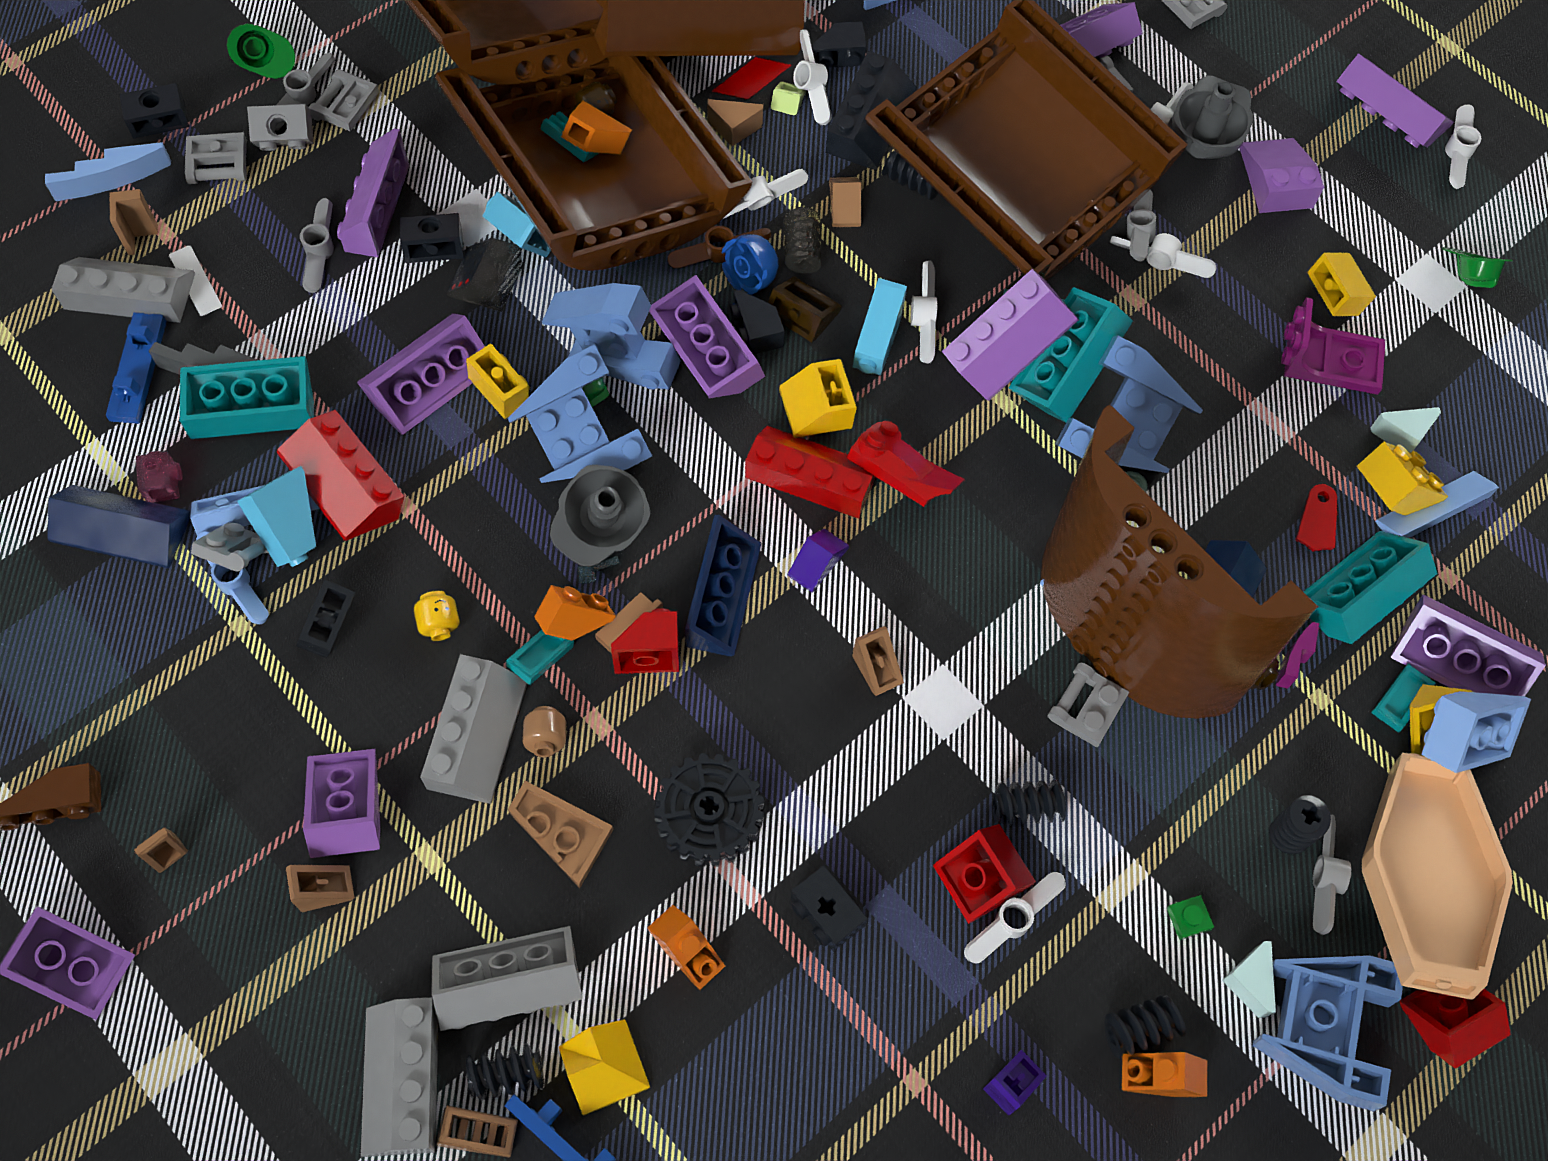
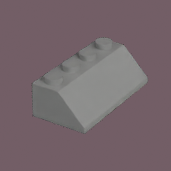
[51,257,195,323]
[420,654,528,804]
[432,926,582,1031]
[361,997,438,1157]

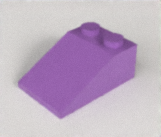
[1240,138,1324,213]
[303,749,380,858]
[0,905,135,1020]

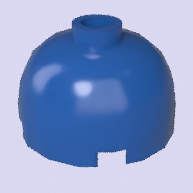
[722,234,779,295]

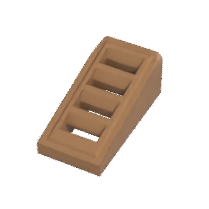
[134,828,188,873]
[436,1106,518,1158]

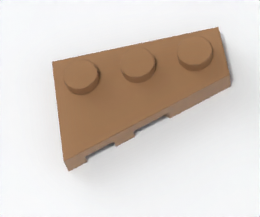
[508,781,614,888]

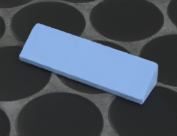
[1375,471,1499,538]
[190,485,320,536]

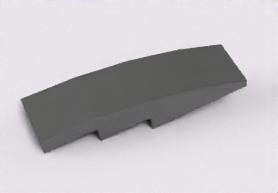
[149,342,257,375]

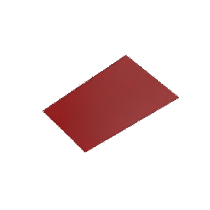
[712,57,791,99]

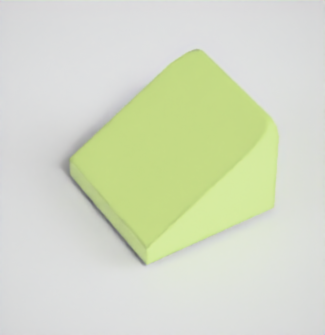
[771,81,806,115]

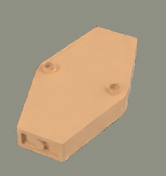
[1362,752,1513,1000]

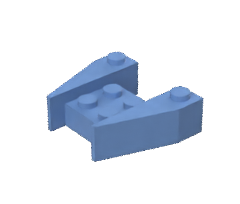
[542,283,681,390]
[1055,336,1203,473]
[508,344,652,483]
[1252,956,1403,1112]

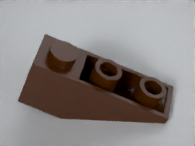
[0,763,101,831]

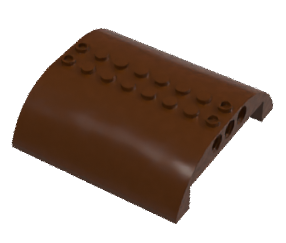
[404,0,608,84]
[594,0,804,57]
[865,0,1188,281]
[436,56,753,271]
[1041,404,1318,719]

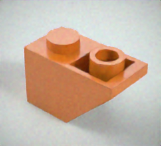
[561,101,632,154]
[534,585,616,641]
[647,905,725,990]
[1122,1052,1207,1097]

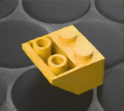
[779,359,857,438]
[1357,441,1448,516]

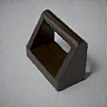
[768,276,842,342]

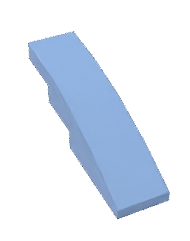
[45,142,171,201]

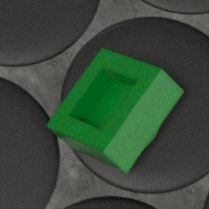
[1166,895,1214,940]

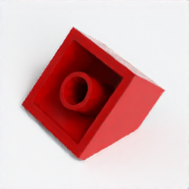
[611,608,679,674]
[933,824,1036,924]
[1400,989,1511,1069]

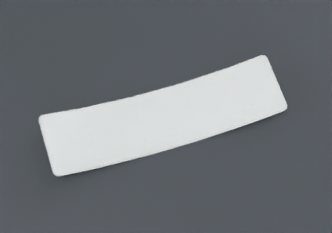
[169,246,222,316]

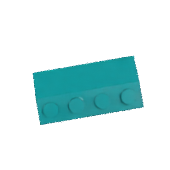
[1009,287,1133,423]
[180,356,314,439]
[1304,531,1438,644]

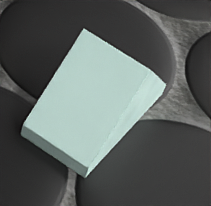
[1371,407,1441,452]
[1222,941,1276,1018]

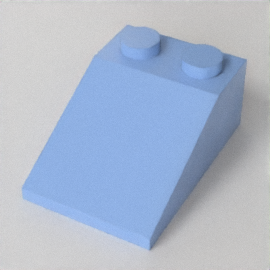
[1421,691,1531,773]

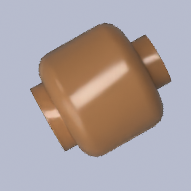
[522,706,566,758]

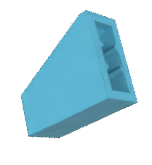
[482,191,551,257]
[853,278,907,376]
[237,466,316,567]

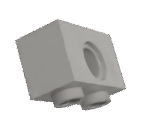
[247,104,314,151]

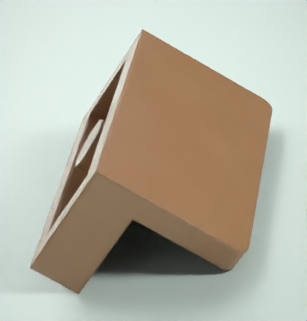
[110,189,158,255]
[595,592,663,652]

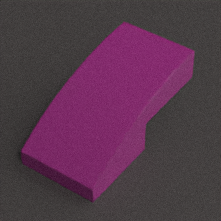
[1275,622,1319,689]

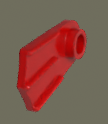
[1295,484,1337,552]

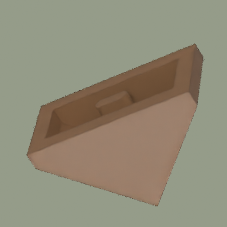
[707,99,763,146]
[829,177,861,227]
[852,626,904,696]
[286,865,355,912]

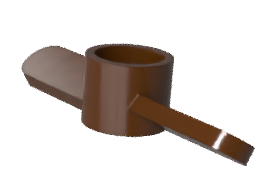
[667,226,771,269]

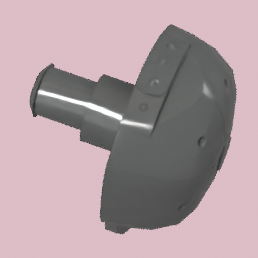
[1172,76,1253,159]
[550,465,650,567]

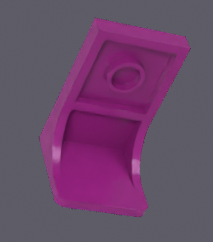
[1281,297,1386,395]

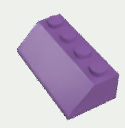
[1060,2,1143,58]
[1336,53,1454,148]
[337,129,409,257]
[942,269,1079,401]
[649,275,765,398]
[357,313,485,435]
[1391,594,1546,696]

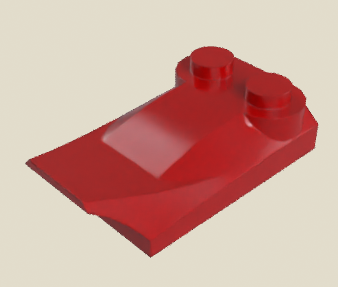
[847,421,965,507]

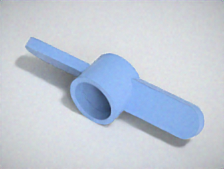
[196,531,269,624]

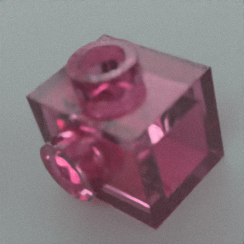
[136,451,182,502]

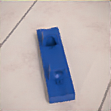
[106,312,167,424]
[504,1094,616,1161]

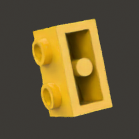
[1307,253,1376,316]
[466,343,530,419]

